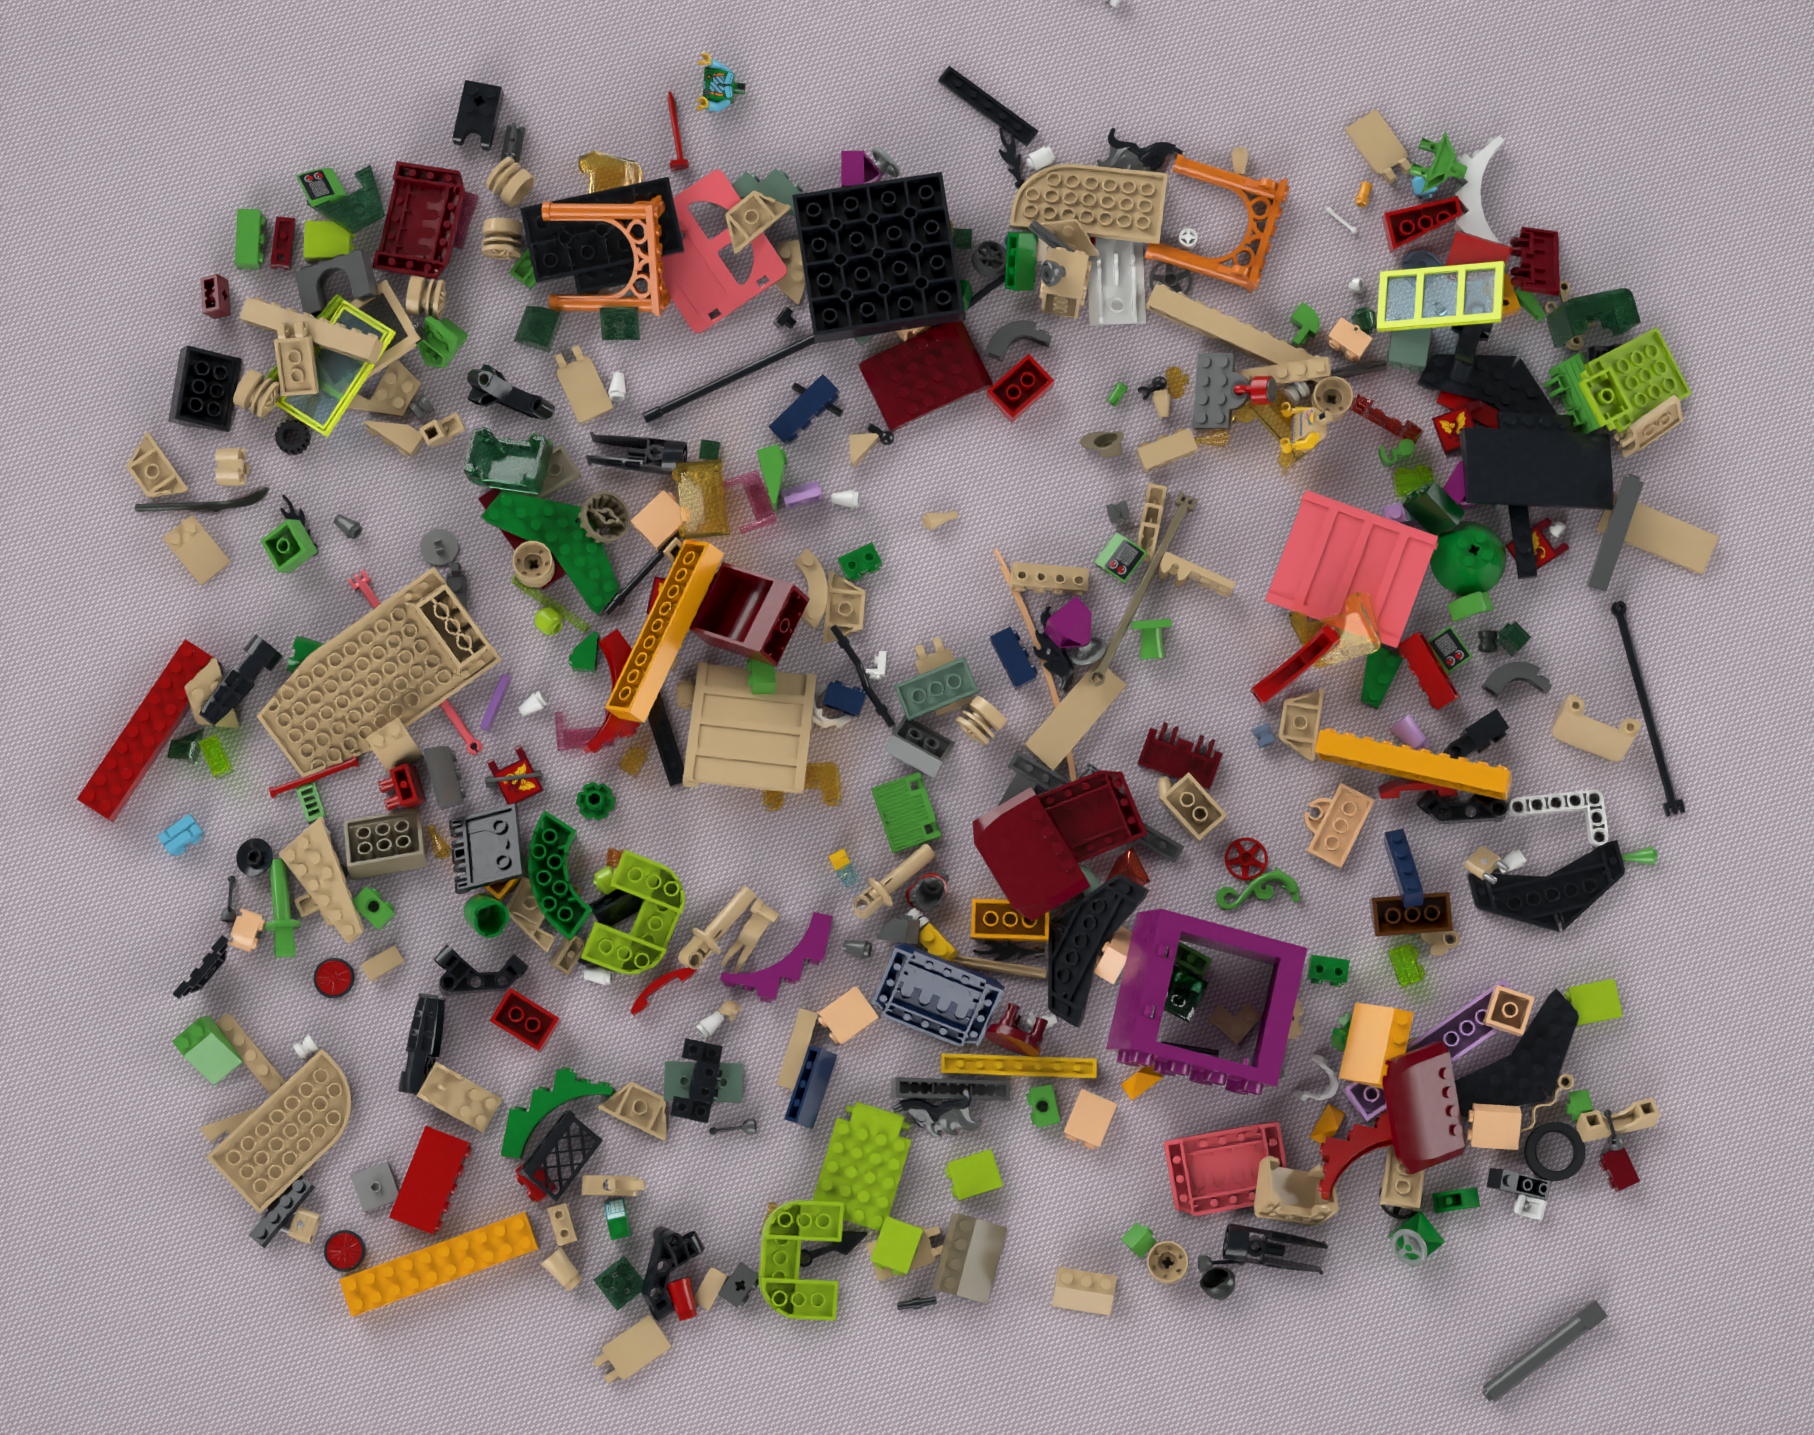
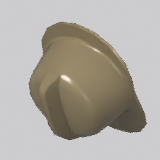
[1080,431,1124,458]

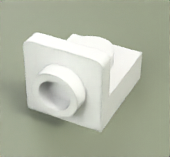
[866,651,887,680]
[1026,1012,1058,1030]

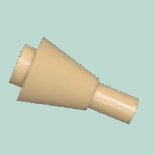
[922,511,958,531]

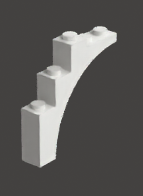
[1453,135,1504,243]

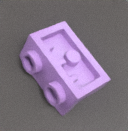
[781,481,823,509]

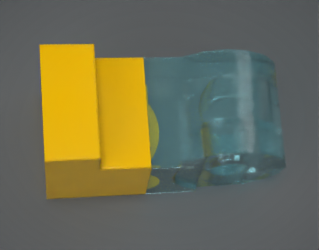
[828,848,859,888]

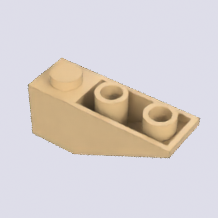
[364,421,425,458]

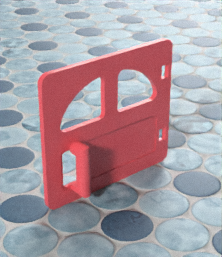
[660,170,787,333]

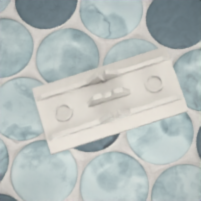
[1088,237,1146,326]

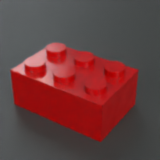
[986,354,1054,423]
[489,988,561,1053]

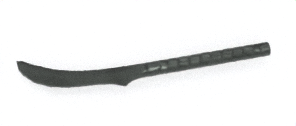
[135,487,268,512]

